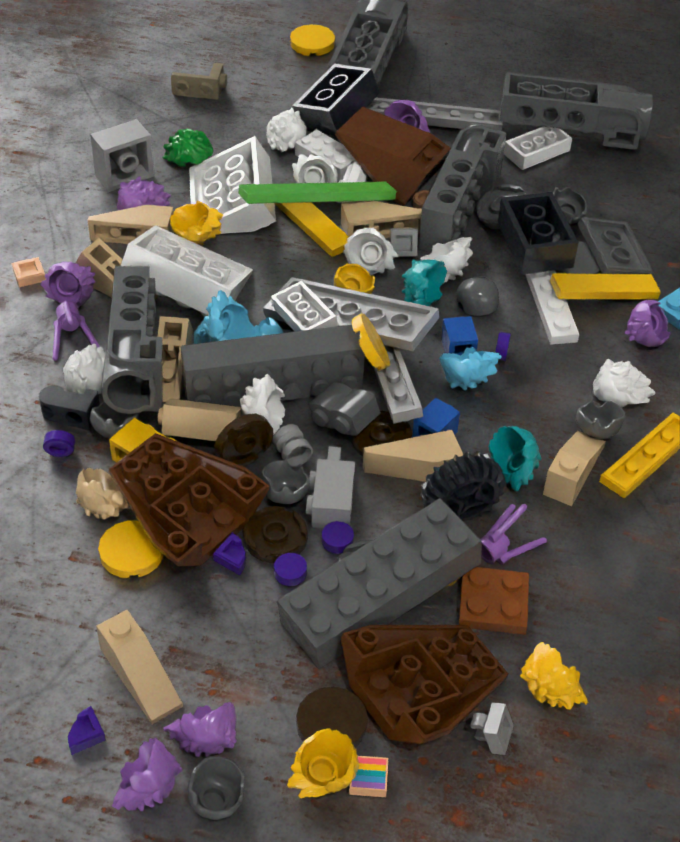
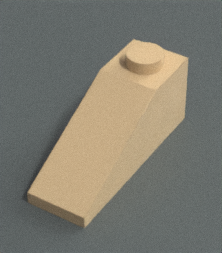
[341,201,422,238]
[88,205,174,244]
[76,238,159,300]
[157,316,193,403]
[363,430,463,482]
[543,431,606,506]
[96,610,183,724]

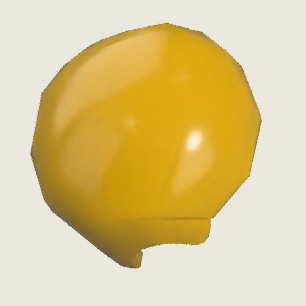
[334,263,375,294]

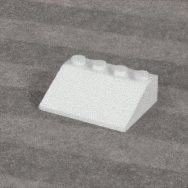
[189,136,276,234]
[121,225,253,317]

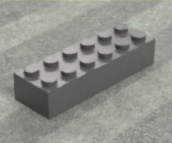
[180,325,364,407]
[277,498,482,669]

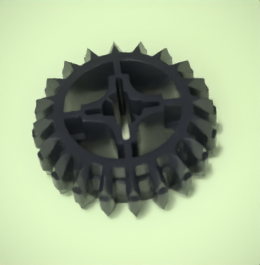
[420,451,506,522]

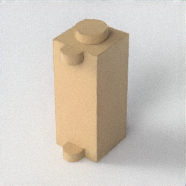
[158,399,242,441]

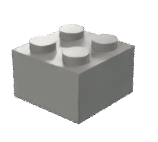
[90,119,154,192]

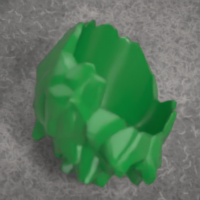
[162,128,213,167]

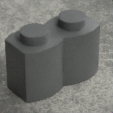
[308,382,380,436]

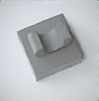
[390,228,418,256]
[470,702,514,755]

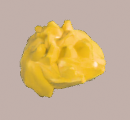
[170,201,223,246]
[520,642,589,710]
[287,728,359,799]

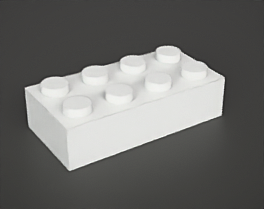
[504,127,572,170]
[295,129,356,181]
[271,281,338,332]

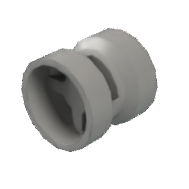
[272,424,313,467]

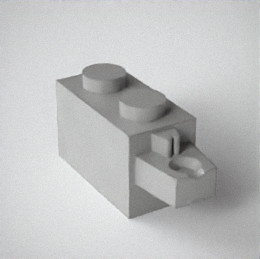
[306,446,355,528]

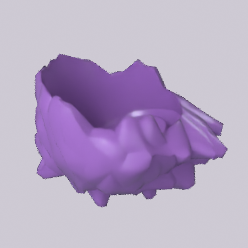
[384,100,430,133]
[117,176,171,210]
[40,261,96,308]
[624,300,671,347]
[164,702,237,757]
[112,738,182,811]

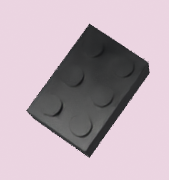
[292,64,380,136]
[498,192,579,275]

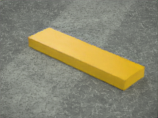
[274,202,349,257]
[550,273,661,300]
[599,412,680,498]

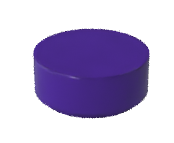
[495,332,511,362]
[43,430,75,457]
[321,521,354,554]
[274,553,307,586]

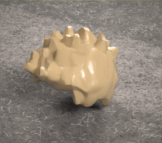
[76,468,129,519]

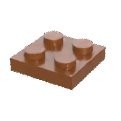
[458,567,529,635]

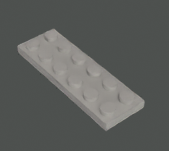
[263,277,440,351]

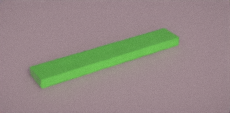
[238,182,396,204]

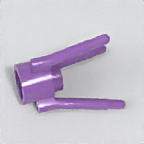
[52,301,100,361]
[480,504,547,565]

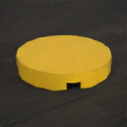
[290,24,335,56]
[351,313,390,371]
[98,520,164,578]

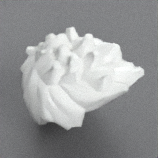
[266,108,307,152]
[292,154,338,183]
[343,228,398,275]
[420,237,473,284]
[63,343,105,394]
[593,359,655,407]
[240,374,285,435]

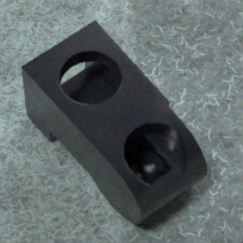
[39,385,100,430]

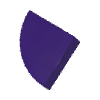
[213,532,246,575]
[68,706,106,755]

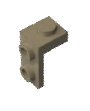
[171,63,227,100]

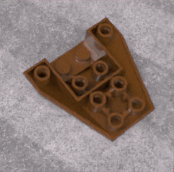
[335,106,451,206]
[109,433,269,566]
[341,625,509,744]

